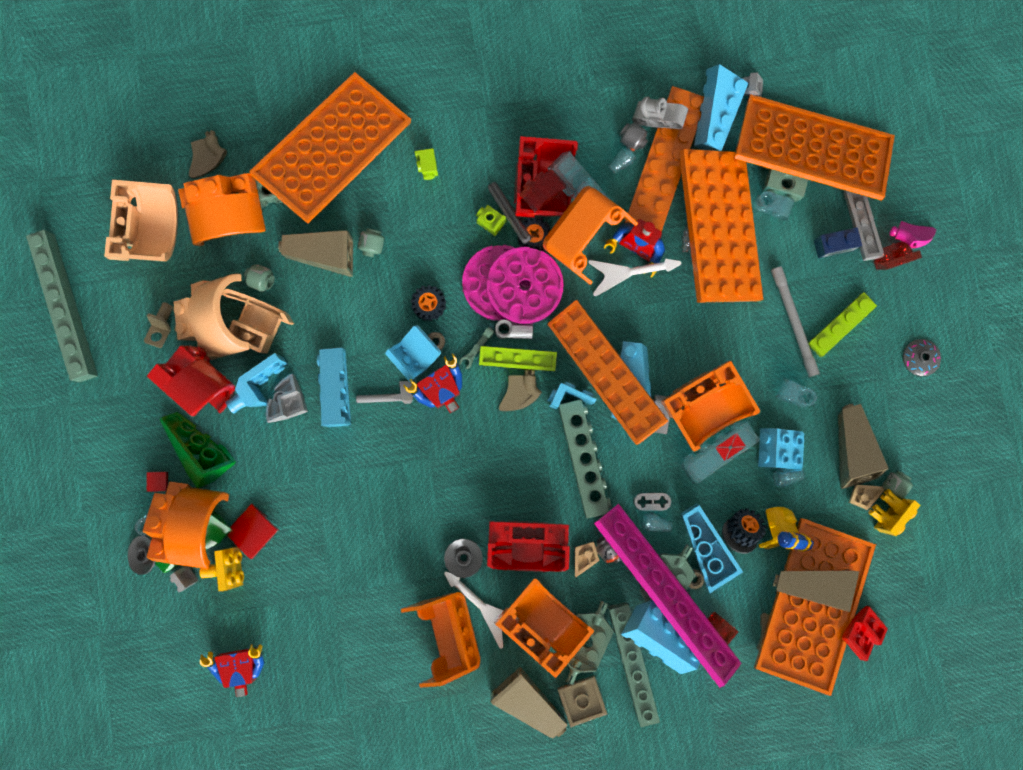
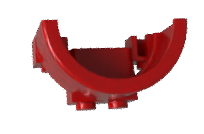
[514,136,578,218]
[147,345,235,416]

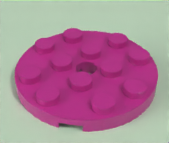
[462,245,531,321]
[487,247,564,324]

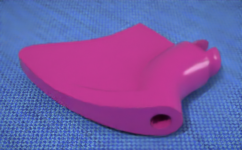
[889,221,936,248]

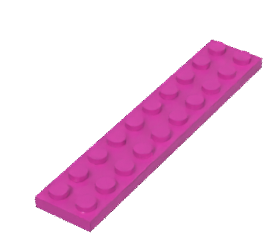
[594,504,742,688]

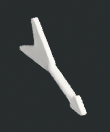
[589,259,681,296]
[444,571,518,649]

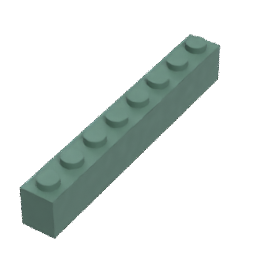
[26,230,98,382]

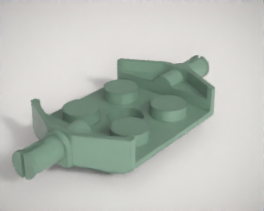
[639,544,696,602]
[565,601,614,684]

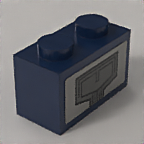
[814,227,862,259]

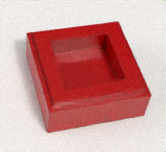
[147,472,168,492]

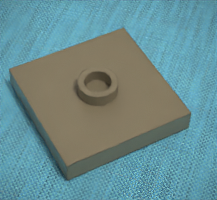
[557,675,607,728]

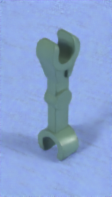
[459,327,494,369]

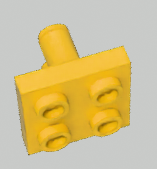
[868,489,921,536]
[199,547,244,591]

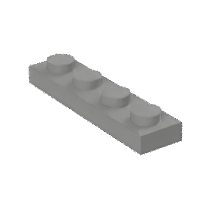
[843,190,884,261]

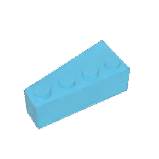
[694,64,748,151]
[611,341,651,420]
[317,348,351,427]
[680,503,743,593]
[621,600,700,674]

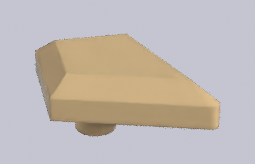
[849,485,884,510]
[575,541,600,577]

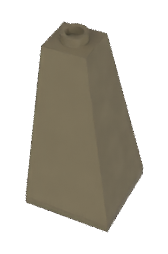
[279,231,353,277]
[838,404,888,489]
[773,571,859,612]
[490,667,568,739]

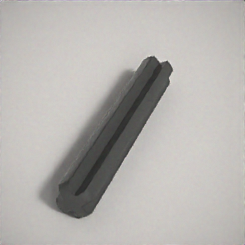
[488,182,531,244]

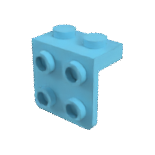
[385,325,441,382]
[548,382,596,409]
[758,428,804,470]

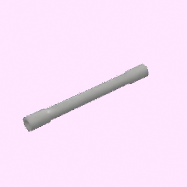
[771,266,820,377]

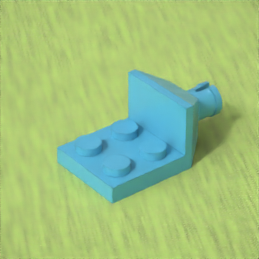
[225,353,288,414]

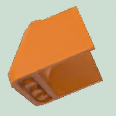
[543,186,638,285]
[401,592,480,688]

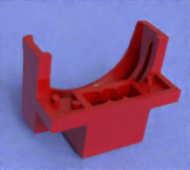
[487,521,570,572]

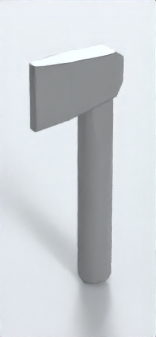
[356,381,415,404]

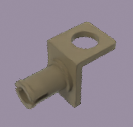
[144,302,174,348]

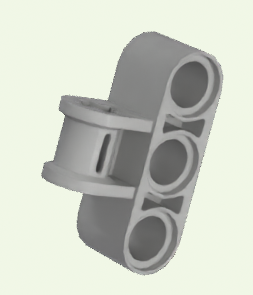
[632,96,688,129]

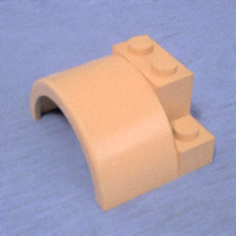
[104,180,178,262]
[174,274,249,360]

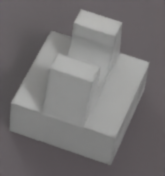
[743,72,763,97]
[170,566,199,592]

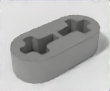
[633,493,671,511]

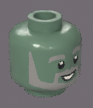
[358,228,385,257]
[244,264,275,292]
[882,471,913,499]

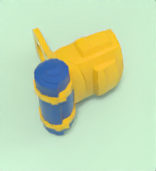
[758,507,814,551]

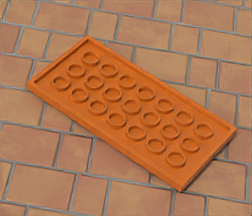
[249,72,411,223]
[734,94,895,201]
[679,149,763,303]
[754,518,876,696]

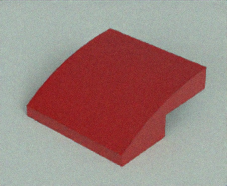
[228,503,279,559]
[842,606,888,661]

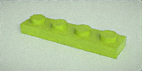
[808,292,877,357]
[479,346,557,371]

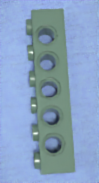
[558,400,612,519]
[608,602,660,727]

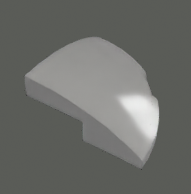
[266,374,308,423]

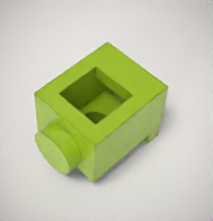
[415,148,438,180]
[476,205,506,236]

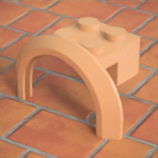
[222,289,294,353]

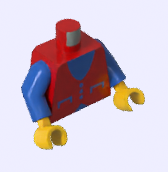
[604,219,665,277]
[403,353,462,413]
[200,644,264,697]

